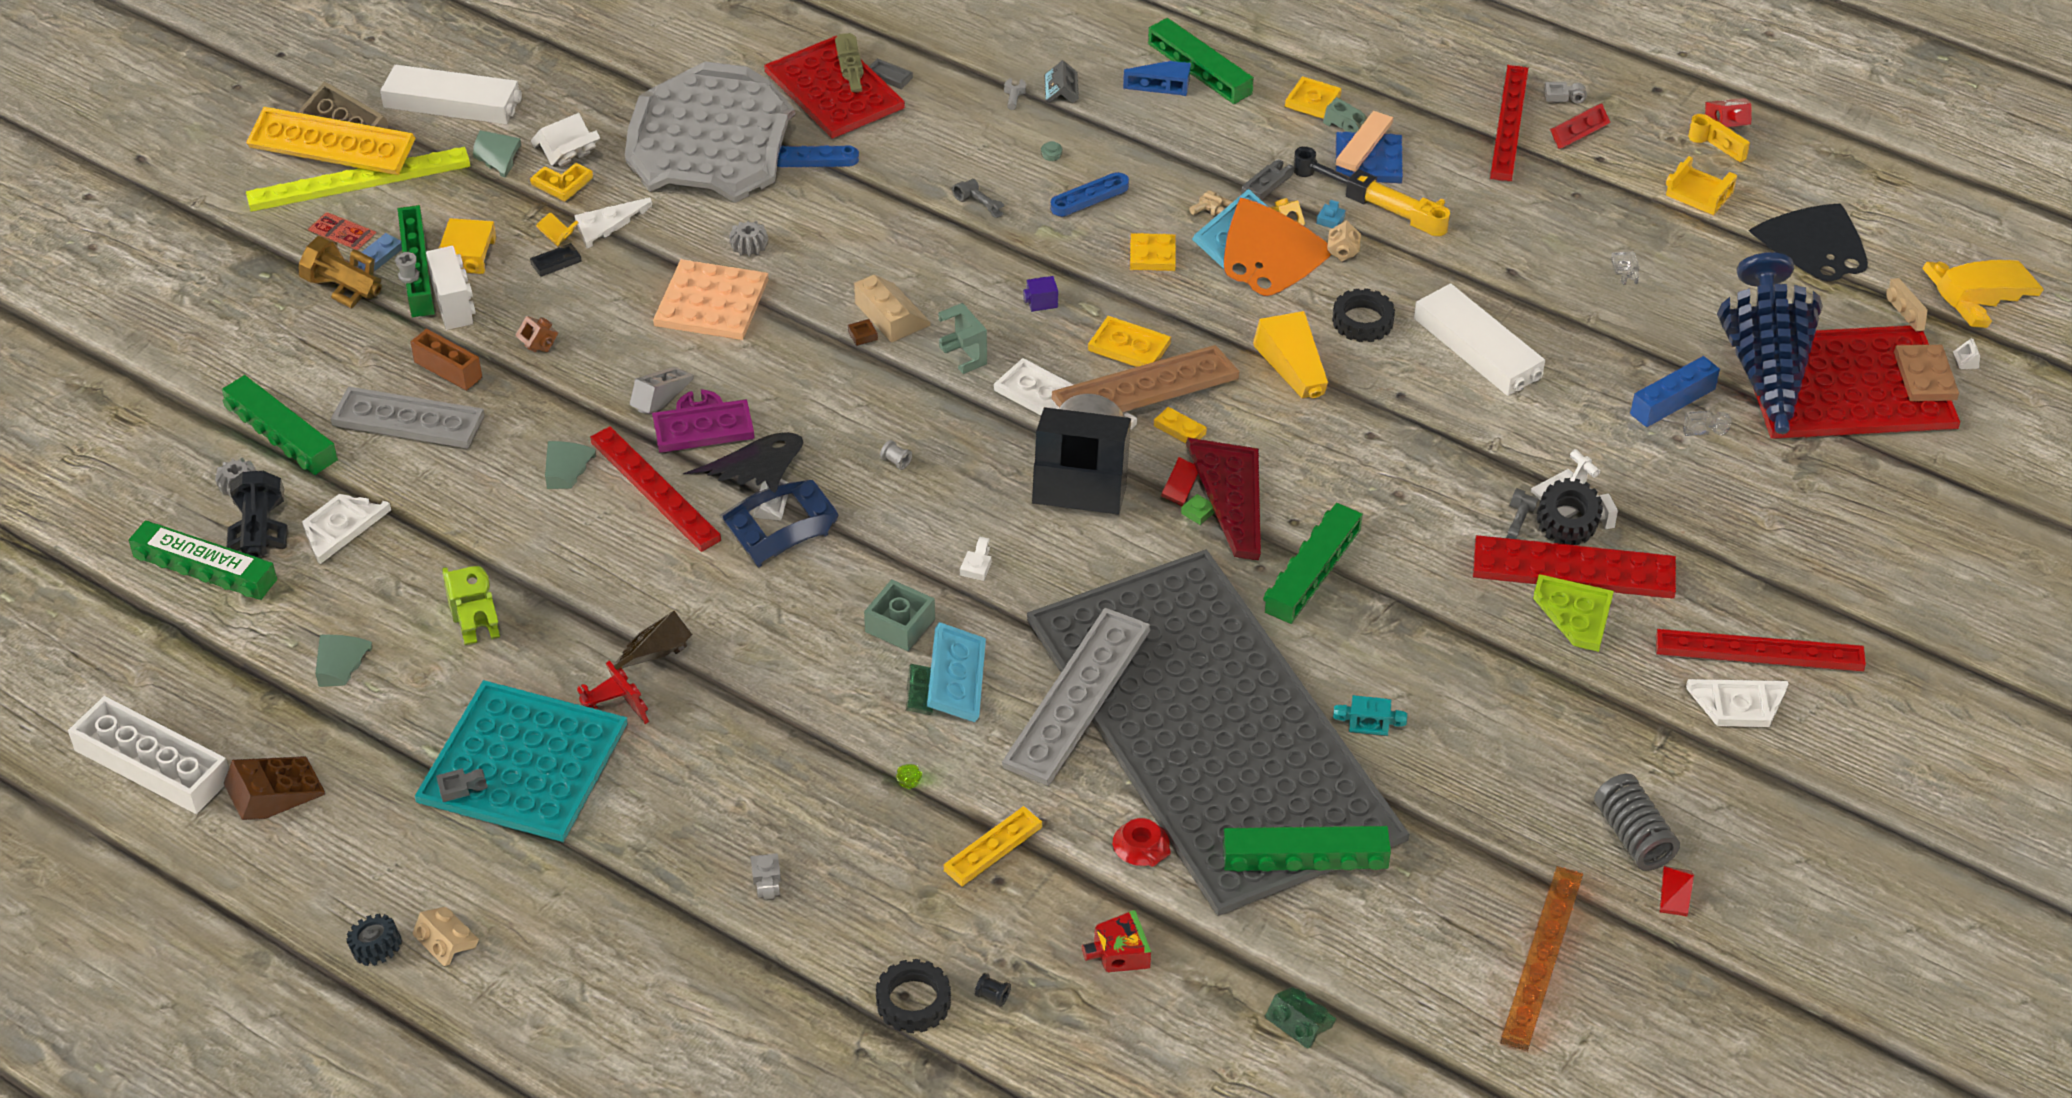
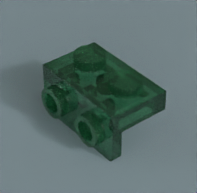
[1265,987,1336,1048]

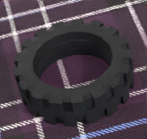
[1332,288,1395,342]
[876,959,951,1033]

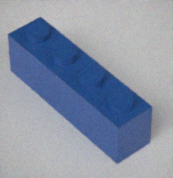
[1630,356,1720,428]

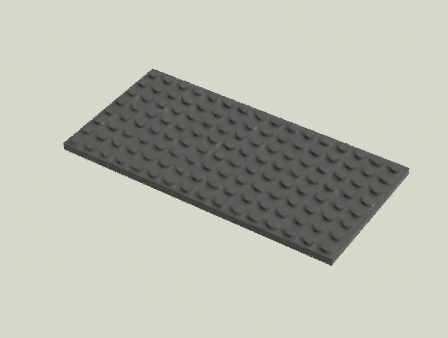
[1027,549,1409,916]

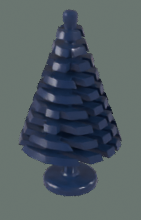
[1717,252,1823,434]

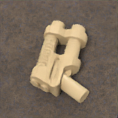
[1189,190,1234,217]

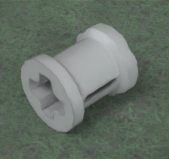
[395,252,419,283]
[880,440,912,470]

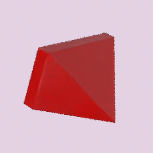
[1660,866,1694,917]

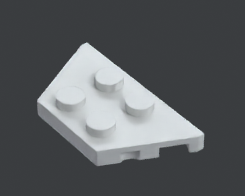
[302,494,391,564]
[1686,679,1788,727]

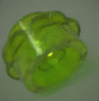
[896,764,922,789]

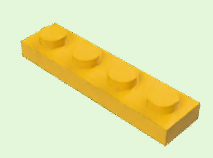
[944,806,1042,887]

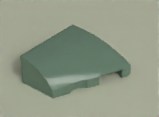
[473,130,521,178]
[545,441,596,489]
[315,634,373,687]

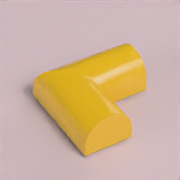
[530,163,593,202]

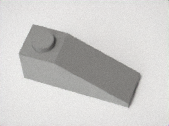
[630,367,694,414]

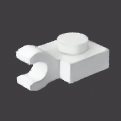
[960,536,992,581]

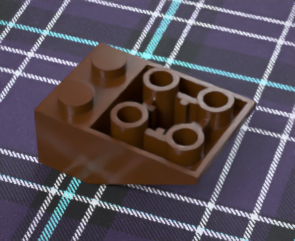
[223,756,325,820]

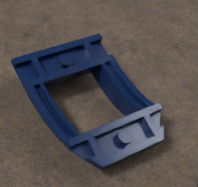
[720,479,839,568]

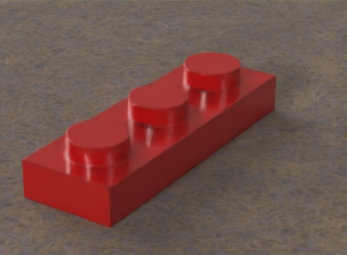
[1550,103,1611,149]

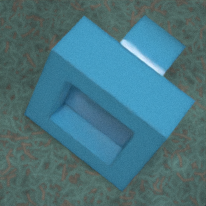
[1316,200,1346,229]

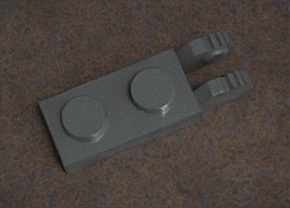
[1241,159,1295,200]

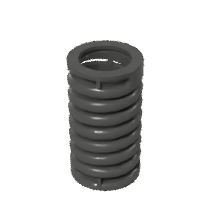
[1594,773,1680,871]

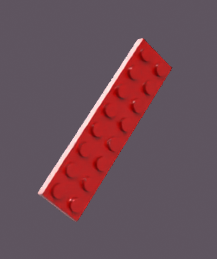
[1473,535,1676,599]

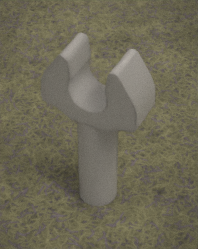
[1004,78,1026,110]

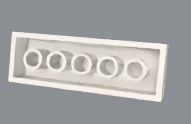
[68,696,229,814]

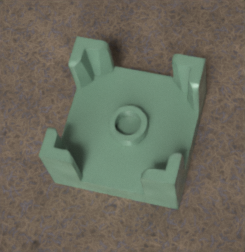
[938,303,987,374]

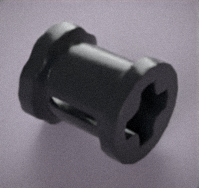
[975,973,1011,1007]

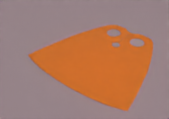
[1224,198,1332,296]

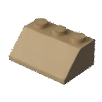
[854,275,931,343]

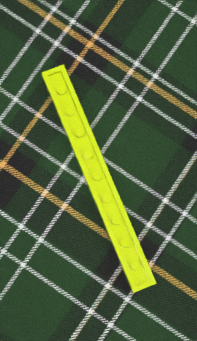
[246,147,471,212]

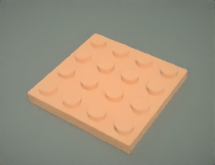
[653,259,769,340]

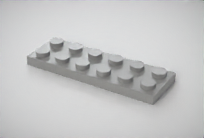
[331,387,485,448]

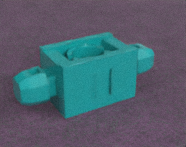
[1333,695,1408,736]

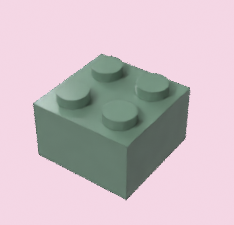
[864,579,935,651]

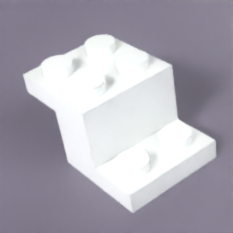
[531,113,600,166]

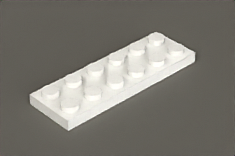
[994,358,1137,429]

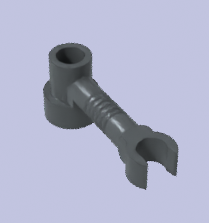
[952,179,1004,218]
[1506,488,1539,539]

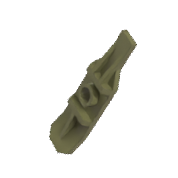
[835,33,863,92]

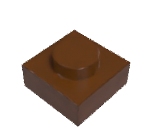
[848,319,878,346]

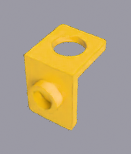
[1269,198,1305,225]
[536,213,579,247]

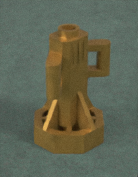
[299,235,382,309]

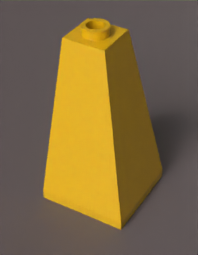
[1253,311,1328,398]

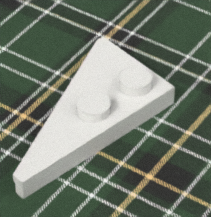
[574,197,652,249]

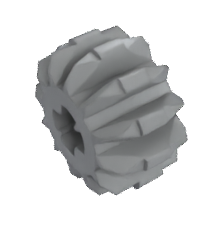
[729,220,768,257]
[215,457,257,498]

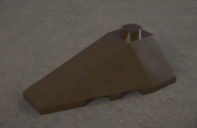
[614,611,693,670]

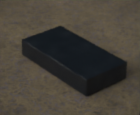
[530,243,582,277]

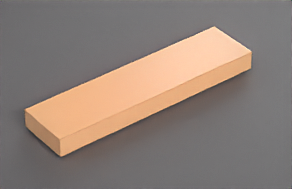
[1336,111,1393,172]

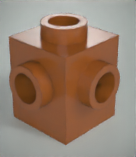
[515,316,559,353]

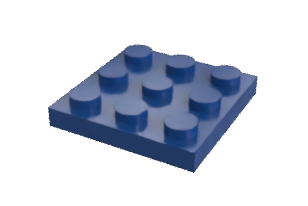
[1336,132,1403,183]

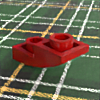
[1161,457,1198,506]

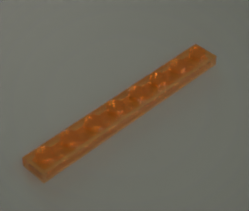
[1500,866,1583,1052]

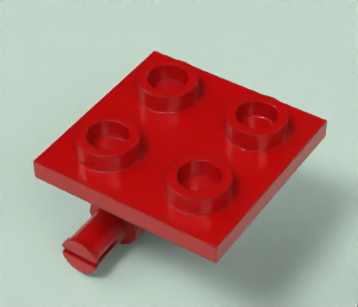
[577,660,649,724]

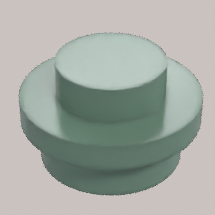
[1041,141,1063,161]

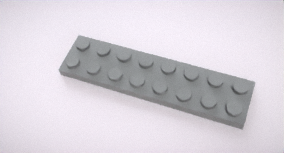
[1002,608,1151,786]

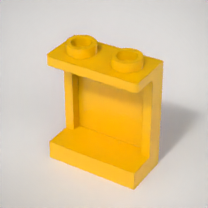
[1665,156,1737,215]
[439,218,496,274]

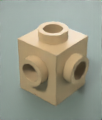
[1327,220,1361,262]

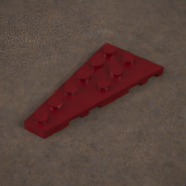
[1186,437,1261,561]

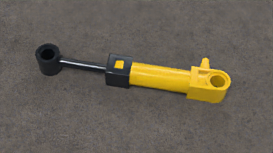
[1293,146,1450,236]

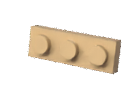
[1887,278,1927,331]

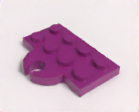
[652,389,755,453]

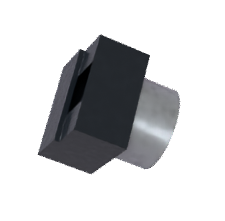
[1032,394,1131,515]

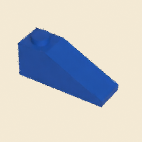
[1123,61,1191,96]

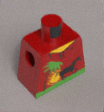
[1082,910,1151,972]

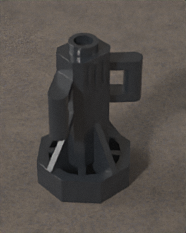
[226,471,288,558]

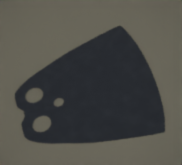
[1748,203,1868,281]

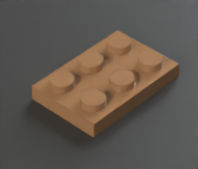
[1894,345,1959,401]

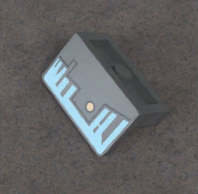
[1045,60,1079,103]

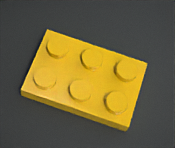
[1088,316,1171,367]

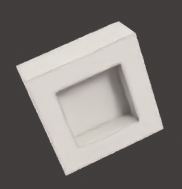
[1600,494,1618,529]

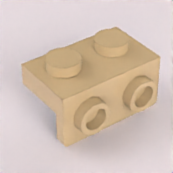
[413,907,479,966]

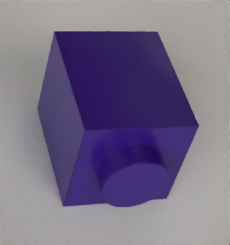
[1023,276,1058,312]

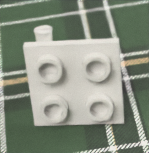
[1531,449,1600,518]

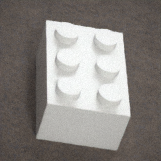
[426,246,476,330]

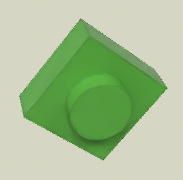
[1181,494,1215,525]

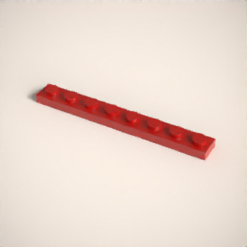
[1490,65,1529,182]
[590,426,721,552]
[1656,629,1866,672]

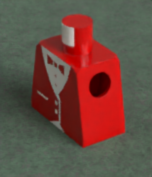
[1705,98,1752,127]

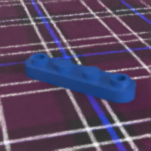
[777,145,859,167]
[1050,172,1129,217]

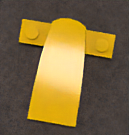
[1922,260,2044,328]

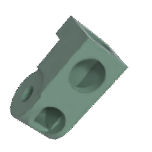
[1323,97,1367,133]

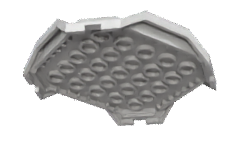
[625,61,795,203]

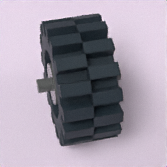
[346,914,402,966]

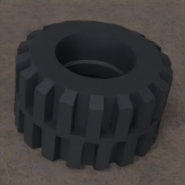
[1537,478,1603,545]

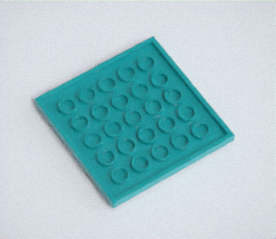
[415,680,628,842]

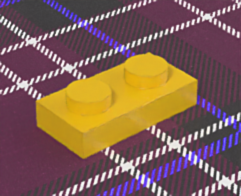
[1154,407,1207,443]

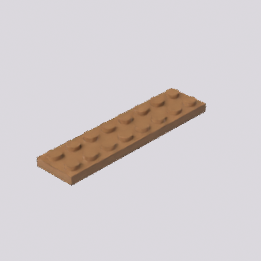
[1051,345,1240,412]

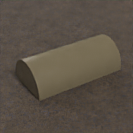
[297,81,388,129]

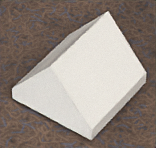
[1953,338,1980,369]

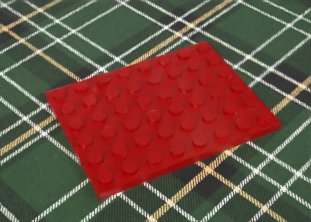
[1752,325,1960,439]

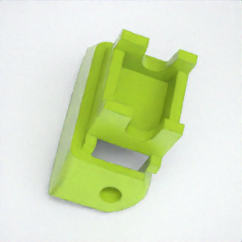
[442,566,500,646]

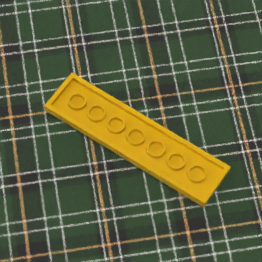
[246,107,416,175]

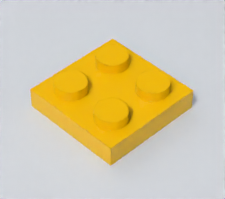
[1285,76,1342,119]
[1130,233,1176,271]

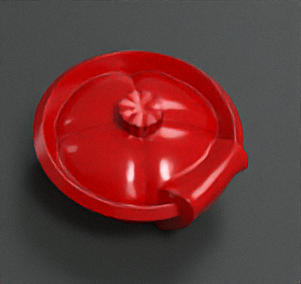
[1113,818,1171,867]

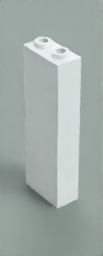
[380,65,522,124]
[1414,283,1545,396]

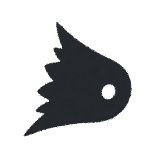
[683,432,803,493]

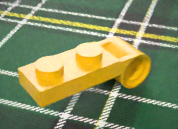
[1688,114,1750,163]

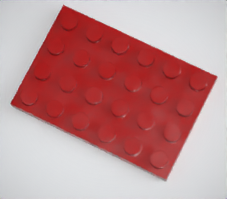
[764,36,905,139]

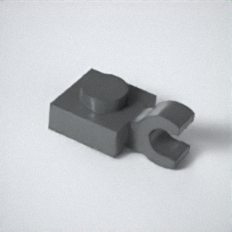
[436,769,488,802]

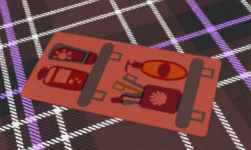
[308,212,376,250]

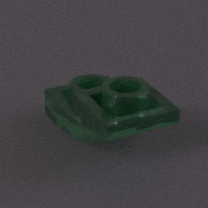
[905,663,933,715]

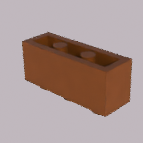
[410,329,482,391]

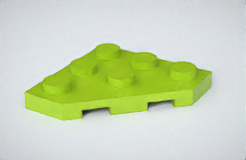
[1533,574,1614,652]

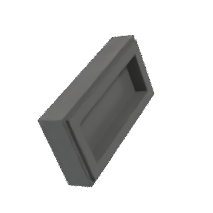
[869,58,913,89]

